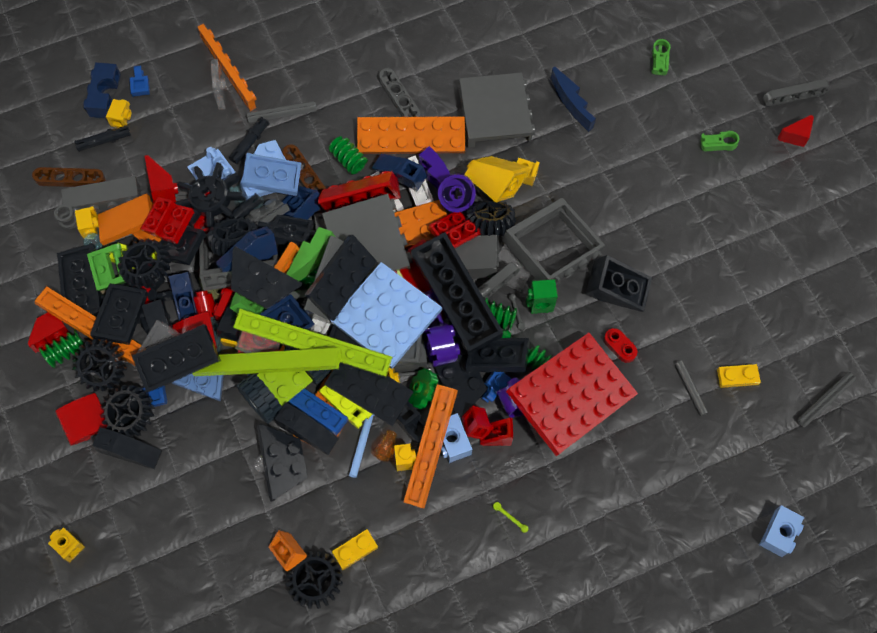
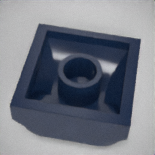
[281,186,321,220]
[260,294,315,346]

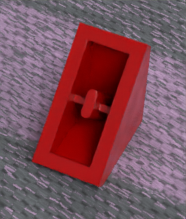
[778,115,814,147]
[480,418,513,446]

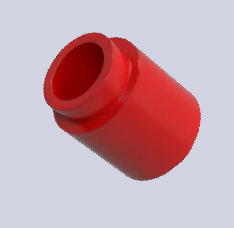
[193,290,215,317]

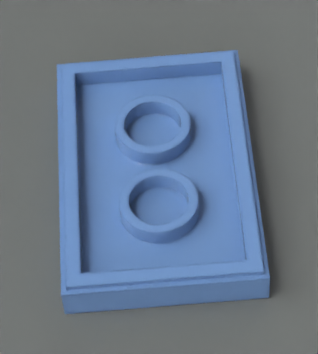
[241,153,301,196]

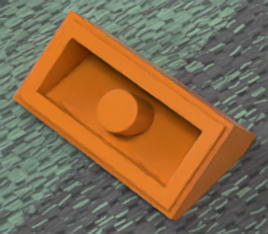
[269,530,307,571]

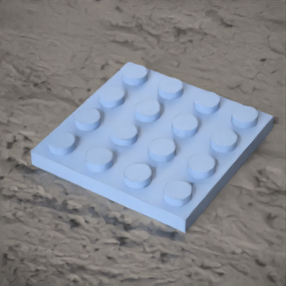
[331,262,442,369]

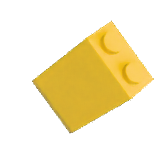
[464,156,532,202]

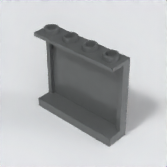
[459,72,535,148]
[322,194,413,278]

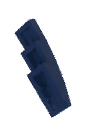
[550,66,596,132]

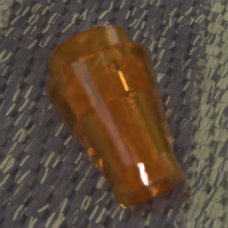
[374,430,397,462]

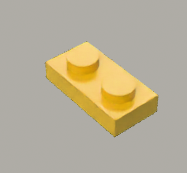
[717,364,761,388]
[332,529,378,570]

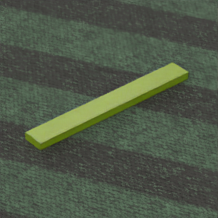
[233,309,393,377]
[192,348,342,377]

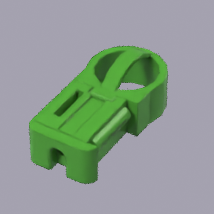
[652,39,671,75]
[701,131,739,151]

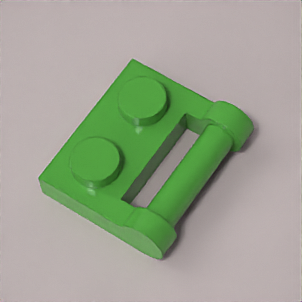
[87,244,126,291]

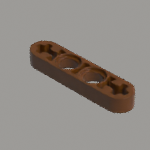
[283,145,326,193]
[32,167,106,187]

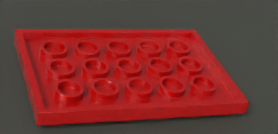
[506,333,638,456]

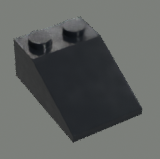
[586,255,652,312]

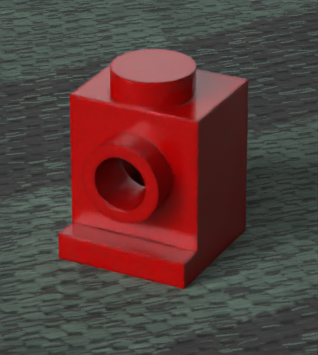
[462,405,494,440]

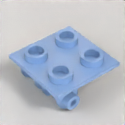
[187,147,235,181]

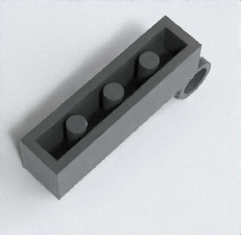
[54,176,141,229]

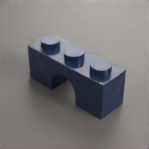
[84,62,121,118]

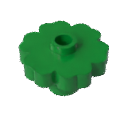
[409,368,439,409]

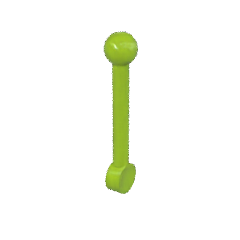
[493,502,529,533]

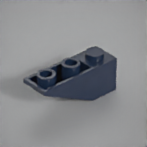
[372,154,427,191]
[216,226,278,272]
[169,271,197,321]

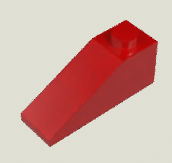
[144,155,179,204]

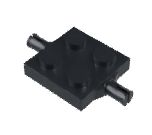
[258,215,316,247]

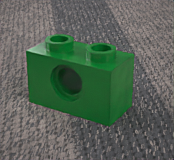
[526,279,558,314]

